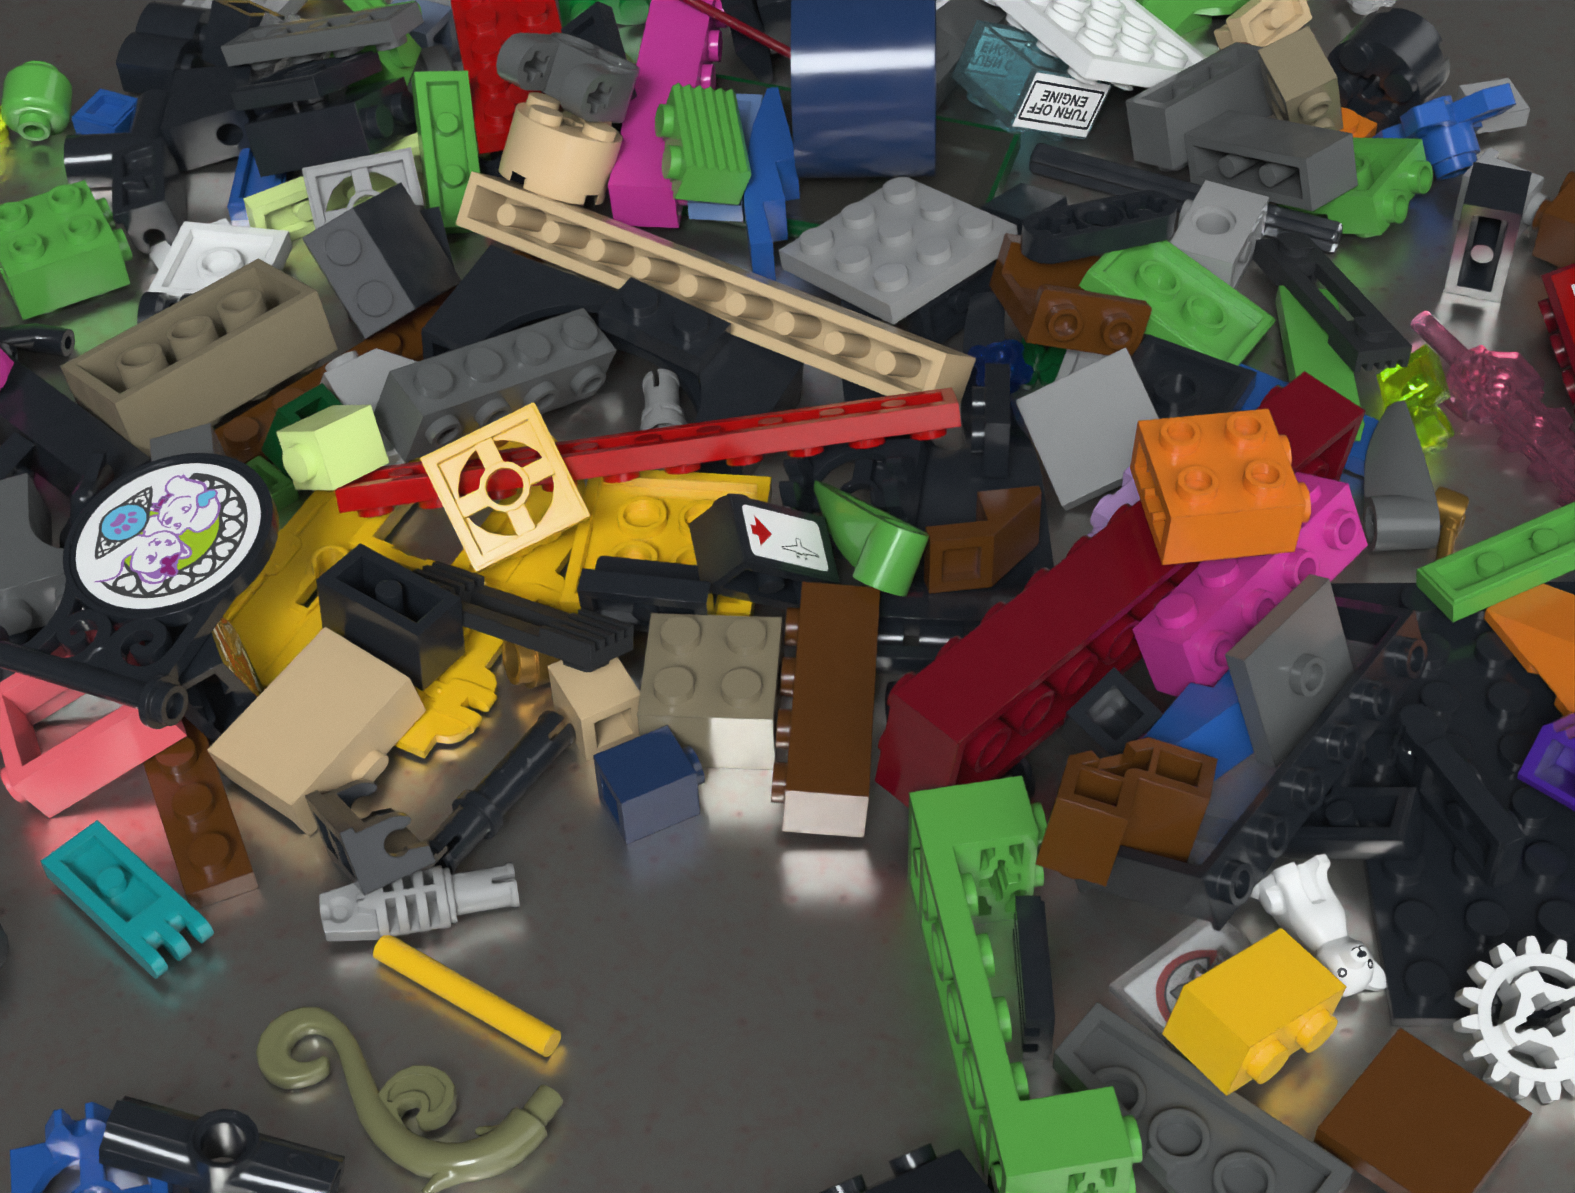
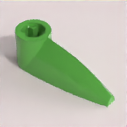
[814,480,929,597]

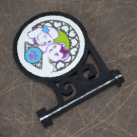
[0,453,279,729]

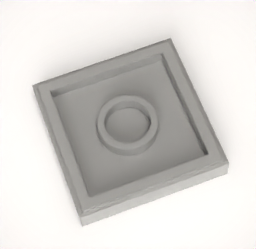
[1015,347,1159,511]

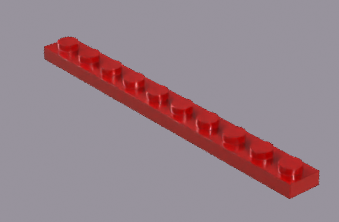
[335,387,961,518]

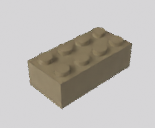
[60,258,338,458]

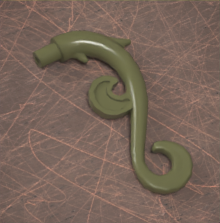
[256,1007,564,1193]

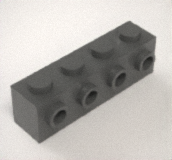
[374,308,617,462]

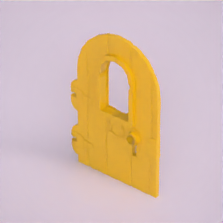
[223,435,586,759]

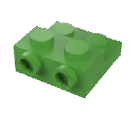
[1276,137,1433,238]

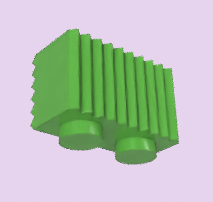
[655,83,752,205]

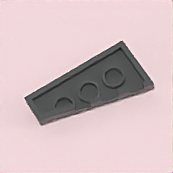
[1052,1002,1354,1193]

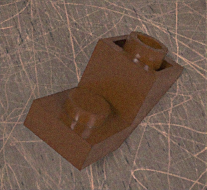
[924,486,1042,594]

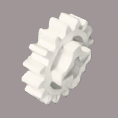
[1453,936,1575,1104]

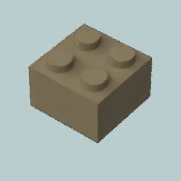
[637,613,784,770]

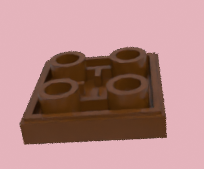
[1313,1028,1533,1193]

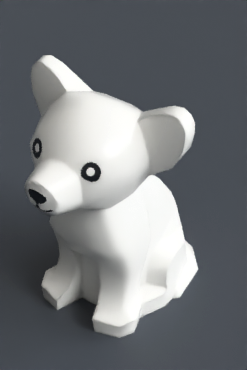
[1250,854,1386,997]

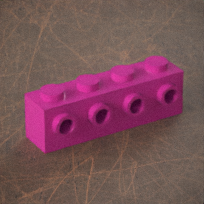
[1132,472,1368,697]

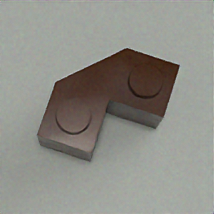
[1035,737,1218,887]

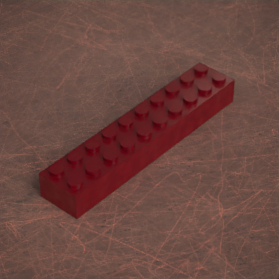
[875,371,1366,808]

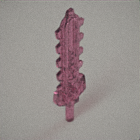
[1411,311,1575,507]

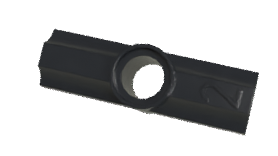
[99,1096,345,1193]

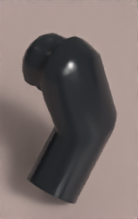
[0,323,75,360]

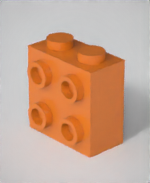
[1130,409,1311,565]

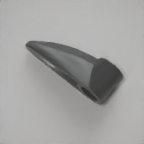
[1363,400,1440,552]

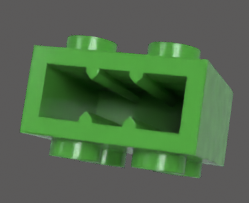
[0,180,133,320]

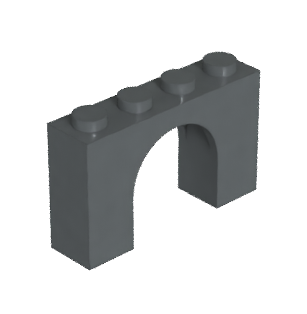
[0,423,226,636]

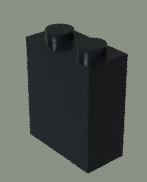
[244,77,417,177]

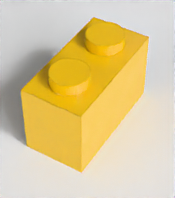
[1162,928,1347,1096]

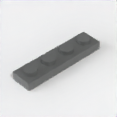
[221,2,424,70]

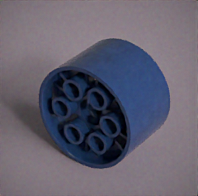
[791,0,936,178]

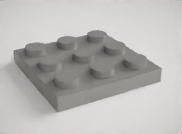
[779,177,1018,325]

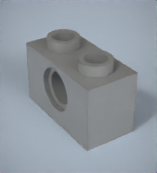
[1166,180,1269,290]

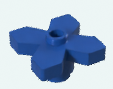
[1372,83,1516,181]

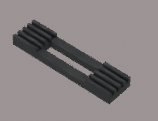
[1253,232,1412,373]
[413,561,634,672]

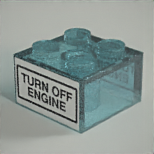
[951,20,1112,141]

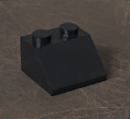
[302,182,461,340]

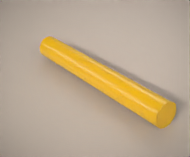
[373,935,561,1057]

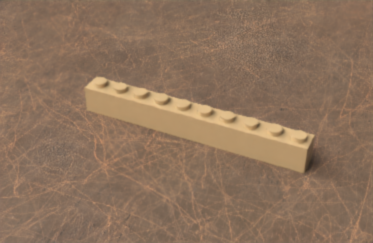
[455,171,976,406]

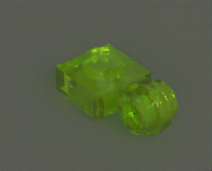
[1376,344,1454,454]

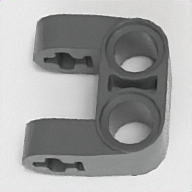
[496,32,640,123]

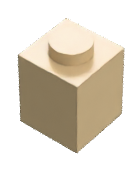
[548,657,640,761]

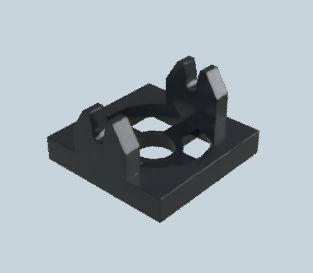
[779,438,928,559]

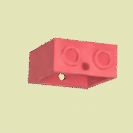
[0,627,187,818]

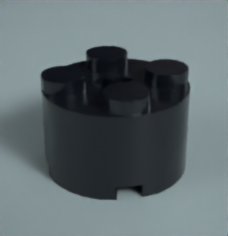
[1327,8,1450,135]

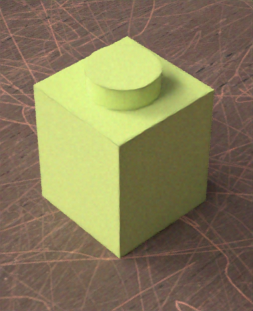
[276,405,389,491]

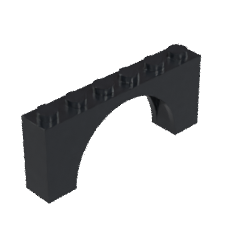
[421,245,804,476]

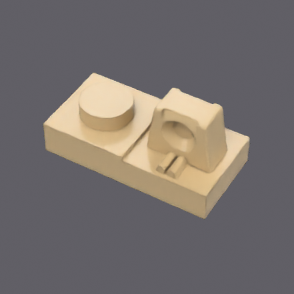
[1214,0,1312,49]

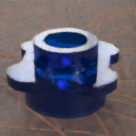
[967,339,1033,394]

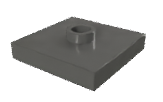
[1225,574,1354,768]

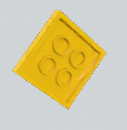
[560,470,772,616]

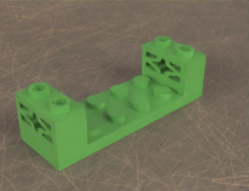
[908,775,1142,1193]

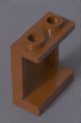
[989,233,1152,356]

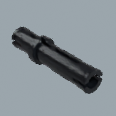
[422,710,576,874]

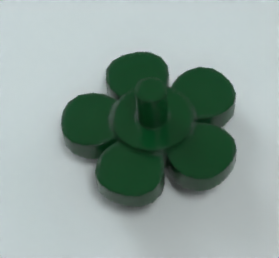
[1005,337,1067,390]

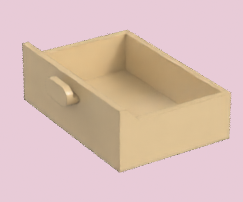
[207,627,426,837]

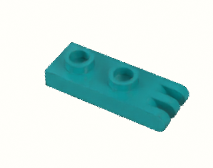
[41,820,214,979]

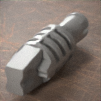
[319,862,520,942]

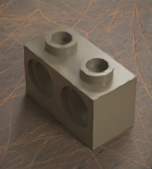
[1258,25,1343,131]

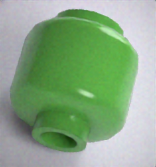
[1,60,73,141]

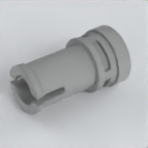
[640,369,687,430]

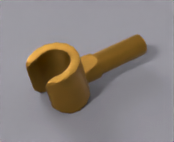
[1435,486,1469,561]

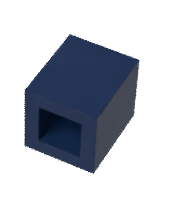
[593,725,705,845]

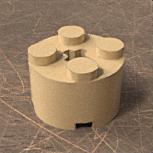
[498,92,623,205]

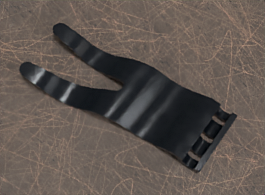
[841,292,1054,675]

